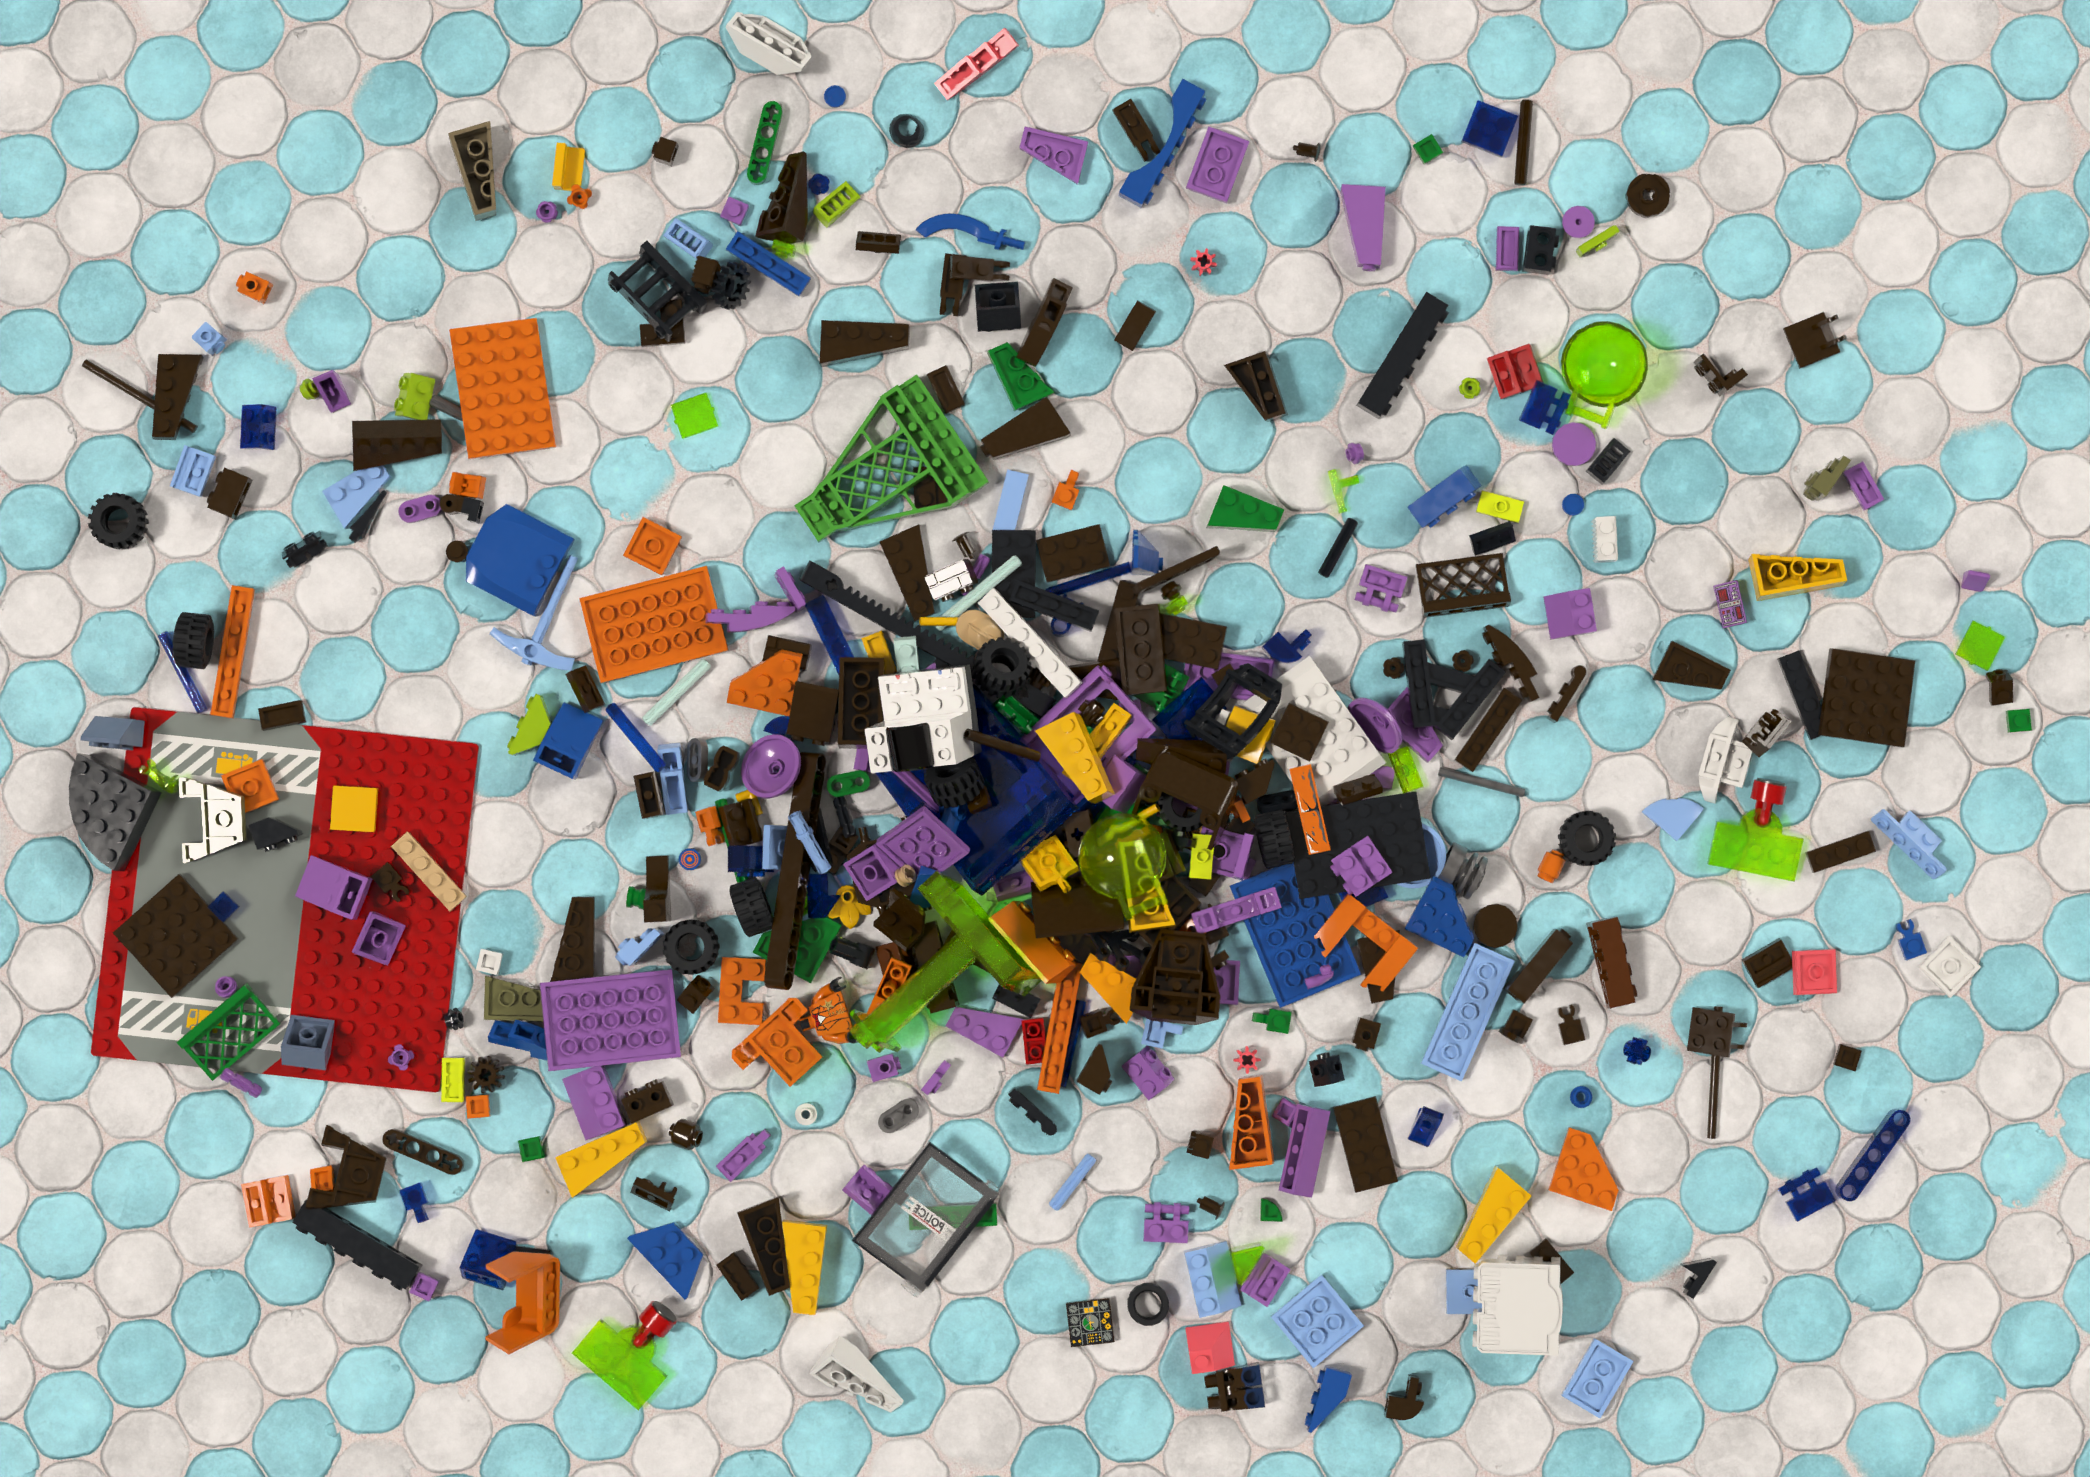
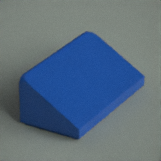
[909,865,942,908]

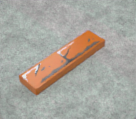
[1289,764,1330,855]

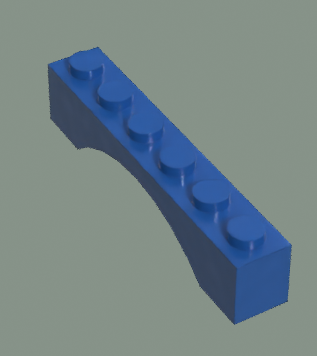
[1119,78,1207,208]

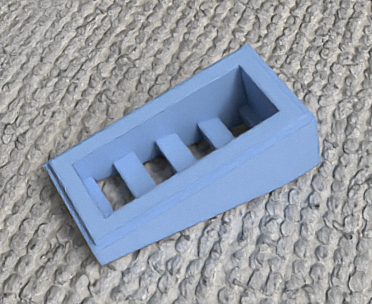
[663,218,713,260]

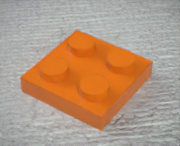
[623,517,682,576]
[221,759,279,814]

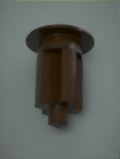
[1293,142,1321,162]
[952,532,976,559]
[1197,1196,1225,1220]

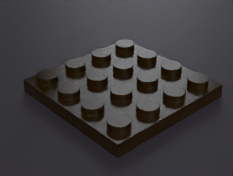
[1818,648,1915,748]
[113,874,239,998]

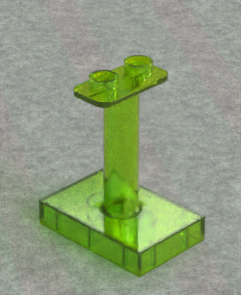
[849,871,1042,1053]

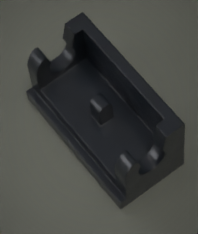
[992,979,1041,1018]

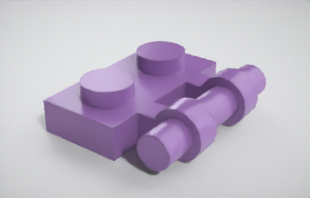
[1354,564,1407,613]
[1143,1202,1189,1243]

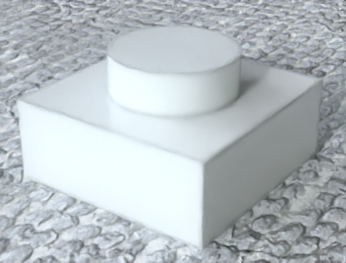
[476,949,503,975]

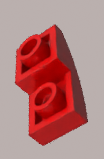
[1021,1018,1046,1065]

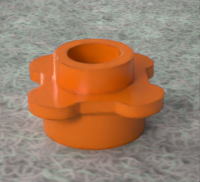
[567,184,592,209]

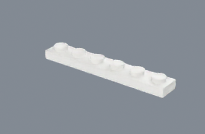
[978,588,1082,698]

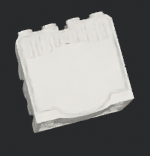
[1473,1255,1563,1356]

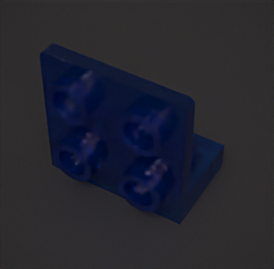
[459,1229,517,1290]

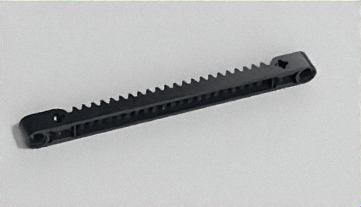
[799,560,1057,717]

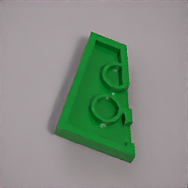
[987,342,1055,411]

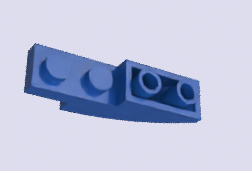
[488,1019,547,1061]

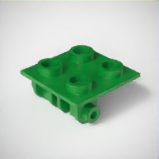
[1132,664,1190,715]

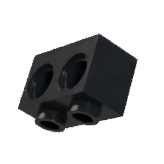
[1522,225,1559,275]

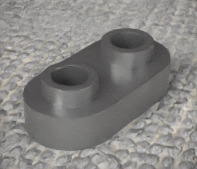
[687,738,708,782]
[878,1099,919,1133]

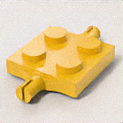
[1018,832,1079,893]

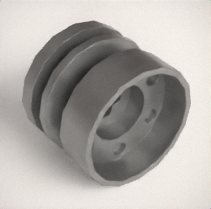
[1438,842,1488,899]

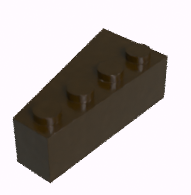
[819,320,910,367]
[352,419,442,471]
[913,920,960,1014]
[737,1196,790,1296]

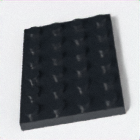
[1286,791,1430,899]

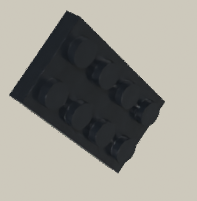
[992,530,1036,618]

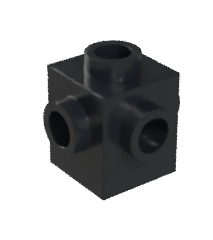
[1309,1052,1345,1087]

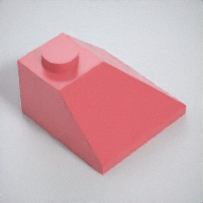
[1185,1321,1235,1374]

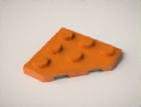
[727,649,803,716]
[1548,1127,1619,1211]

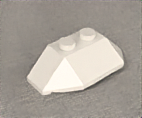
[726,12,812,75]

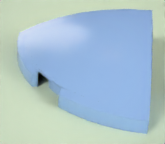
[1642,798,1704,841]

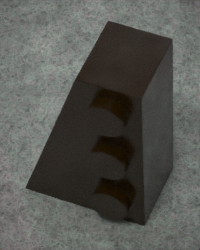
[1224,351,1288,422]
[1139,876,1202,947]

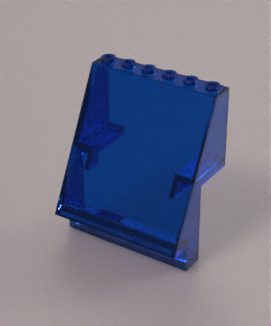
[875,684,1079,896]

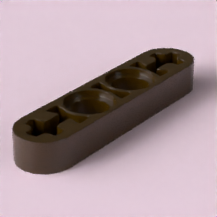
[382,1129,464,1175]

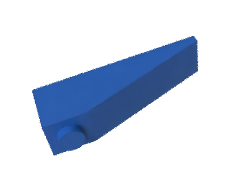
[1132,530,1163,576]

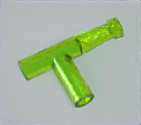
[1328,469,1359,513]

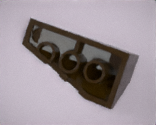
[755,151,808,244]

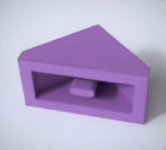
[312,370,351,413]

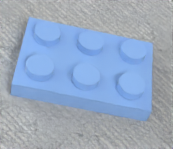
[1561,1338,1634,1418]

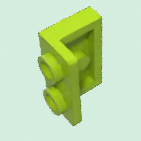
[394,373,435,420]

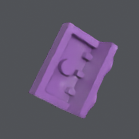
[1121,1046,1174,1101]
[842,1165,894,1215]

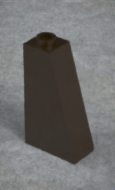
[980,397,1071,460]
[1503,928,1573,1004]

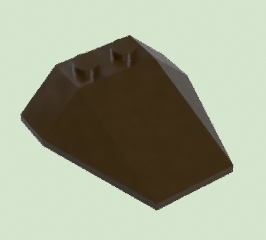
[1130,929,1221,1025]

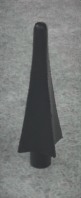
[349,490,387,543]

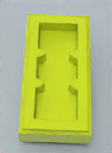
[1476,491,1524,523]
[1189,834,1214,880]
[441,1058,465,1102]

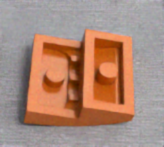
[241,1175,296,1228]

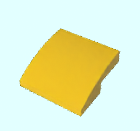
[1226,705,1275,764]

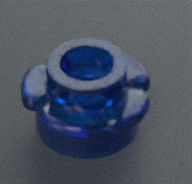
[808,174,830,195]

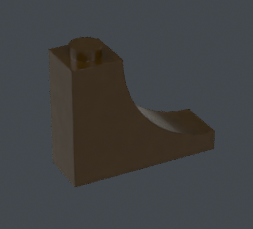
[643,856,671,923]

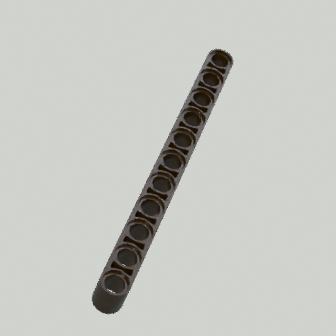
[764,752,826,990]

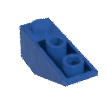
[1304,1365,1352,1433]

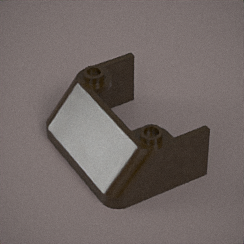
[1131,749,1239,850]

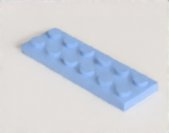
[1421,943,1514,1082]

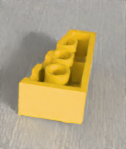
[1748,554,1847,601]
[1035,712,1115,804]
[555,1121,647,1198]
[1456,1166,1532,1264]
[782,1220,827,1315]

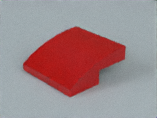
[1487,344,1544,399]

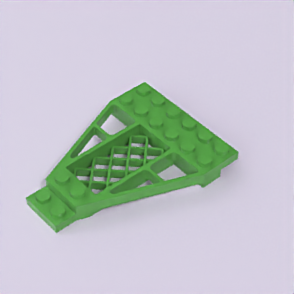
[794,374,989,543]

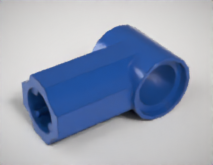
[939,803,968,834]

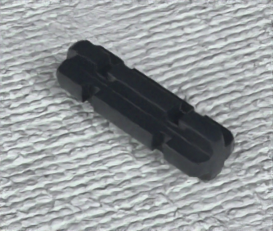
[833,796,856,838]

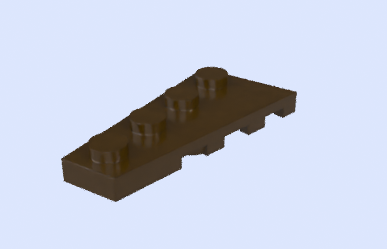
[152,354,204,440]
[880,524,935,622]

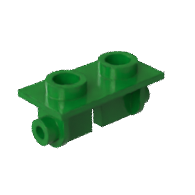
[992,695,1039,735]

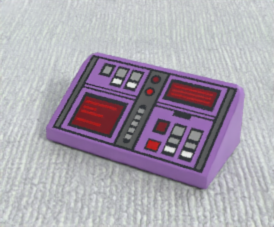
[1713,580,1747,628]

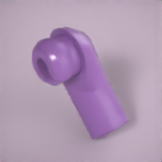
[1304,964,1334,989]

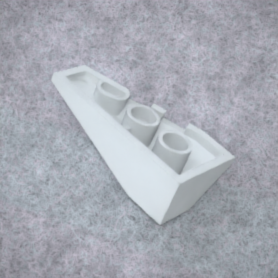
[809,1336,904,1412]

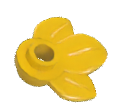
[827,885,871,929]

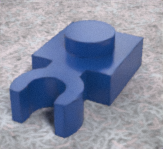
[1896,919,1927,960]

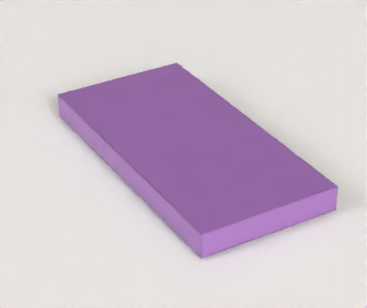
[1183,652,1274,700]

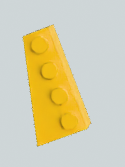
[1117,840,1176,932]

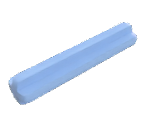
[1049,1154,1096,1211]

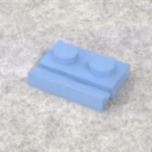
[170,445,216,497]

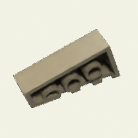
[448,121,496,221]

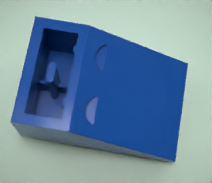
[533,702,604,780]

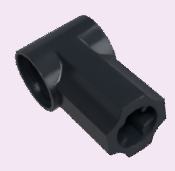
[829,936,875,969]

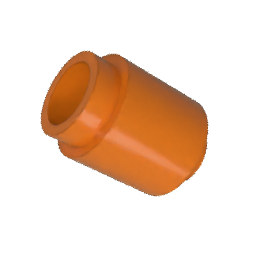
[1537,849,1566,884]

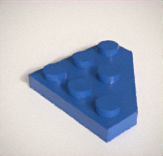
[1405,876,1474,958]

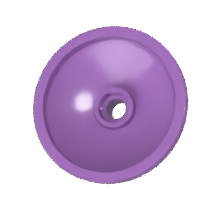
[1347,698,1402,753]
[741,734,801,799]

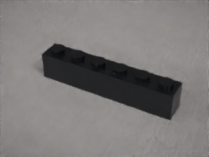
[1356,292,1449,419]
[292,1199,423,1290]

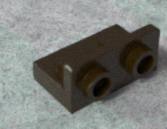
[719,798,763,847]

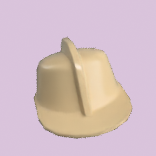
[956,610,1004,650]

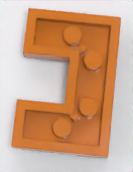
[718,957,766,1025]

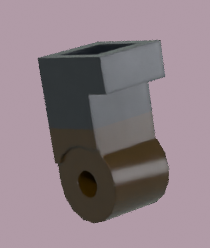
[440,494,484,524]

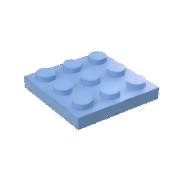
[1271,1274,1364,1368]

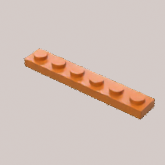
[210,585,255,719]
[1037,963,1082,1094]

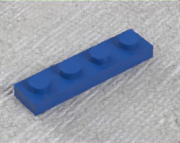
[726,231,811,297]

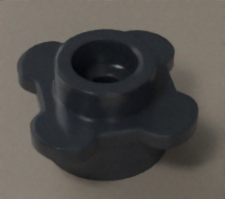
[444,1008,464,1030]

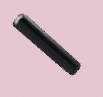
[1318,518,1358,578]

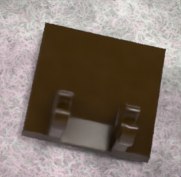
[1783,312,1847,369]
[1687,1007,1748,1058]

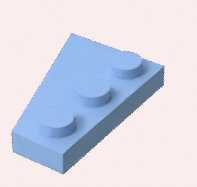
[322,465,391,529]

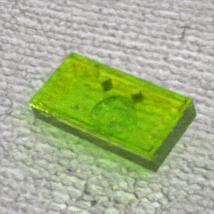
[1387,746,1424,793]

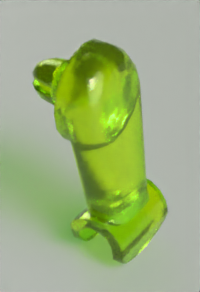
[139,759,179,794]

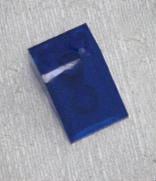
[1152,677,1227,740]

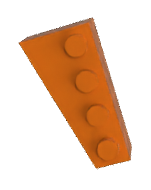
[1229,1075,1275,1170]

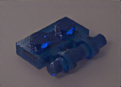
[1519,380,1571,435]
[1778,1167,1836,1222]

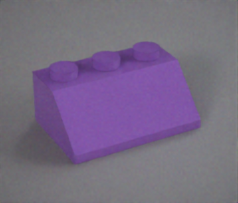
[562,1065,627,1141]

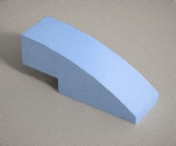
[658,742,688,815]

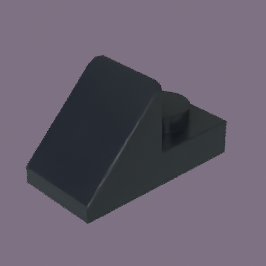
[1680,1258,1717,1299]

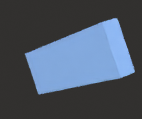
[993,469,1029,530]

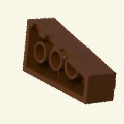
[1586,917,1637,1009]

